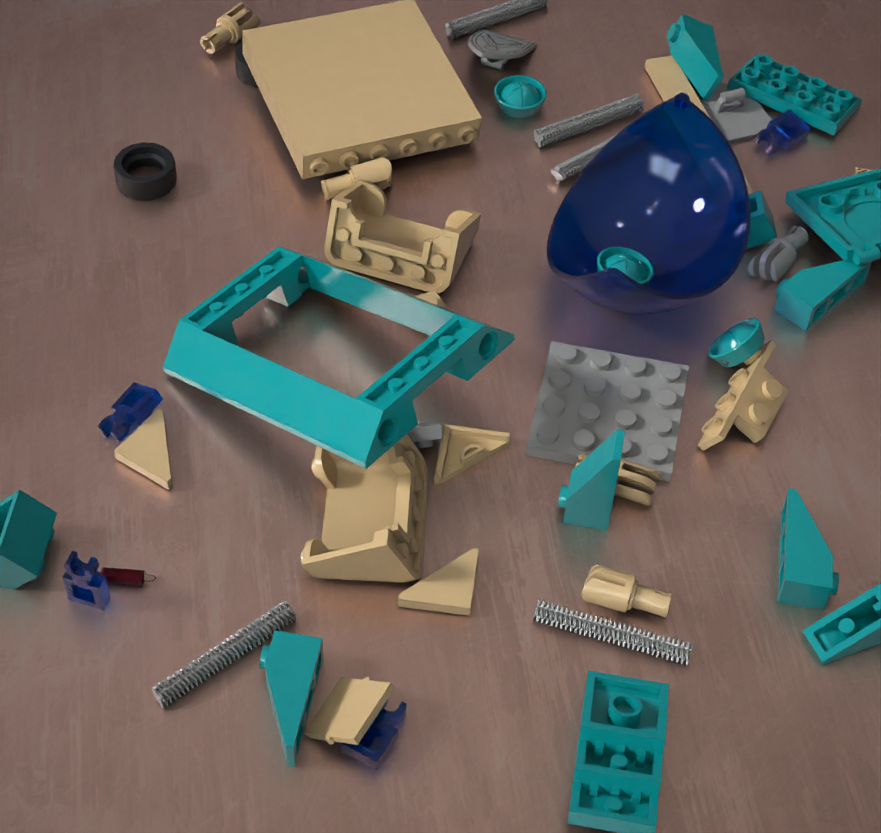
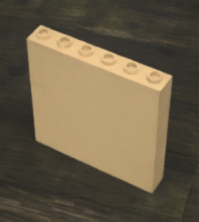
[243,0,482,179]

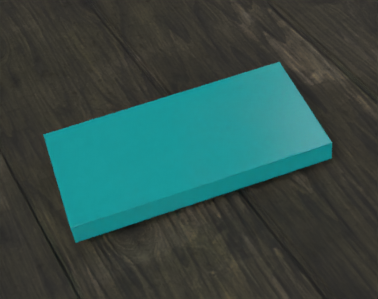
[727,54,862,136]

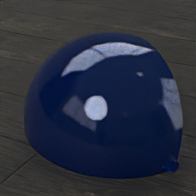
[547,93,751,315]

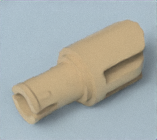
[200,2,261,54]
[321,157,392,200]
[575,453,662,506]
[582,565,672,618]

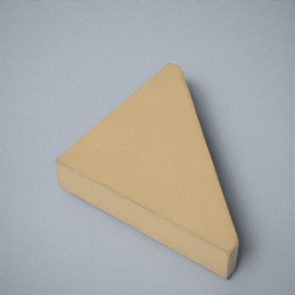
[114,408,172,490]
[434,424,511,485]
[398,548,479,616]

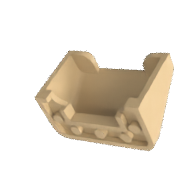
[324,181,481,293]
[301,434,428,583]

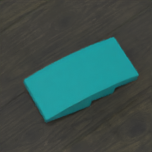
[567,671,669,833]

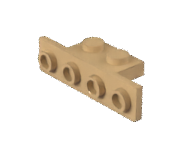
[698,340,789,451]

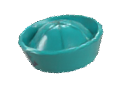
[494,75,547,118]
[597,247,654,294]
[708,318,765,367]

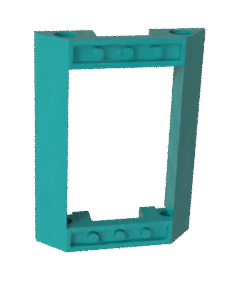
[163,246,515,469]

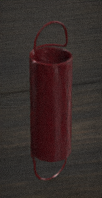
[90,567,156,585]

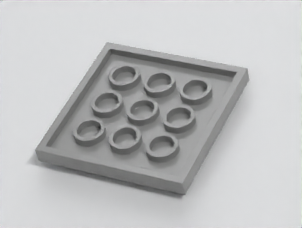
[525,341,689,482]

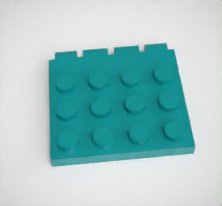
[785,168,881,265]

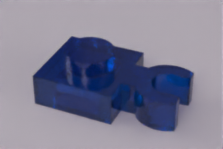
[755,109,811,155]
[98,382,163,442]
[62,551,111,611]
[340,699,407,770]

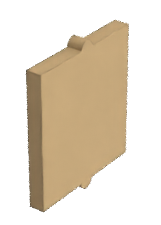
[304,677,395,745]

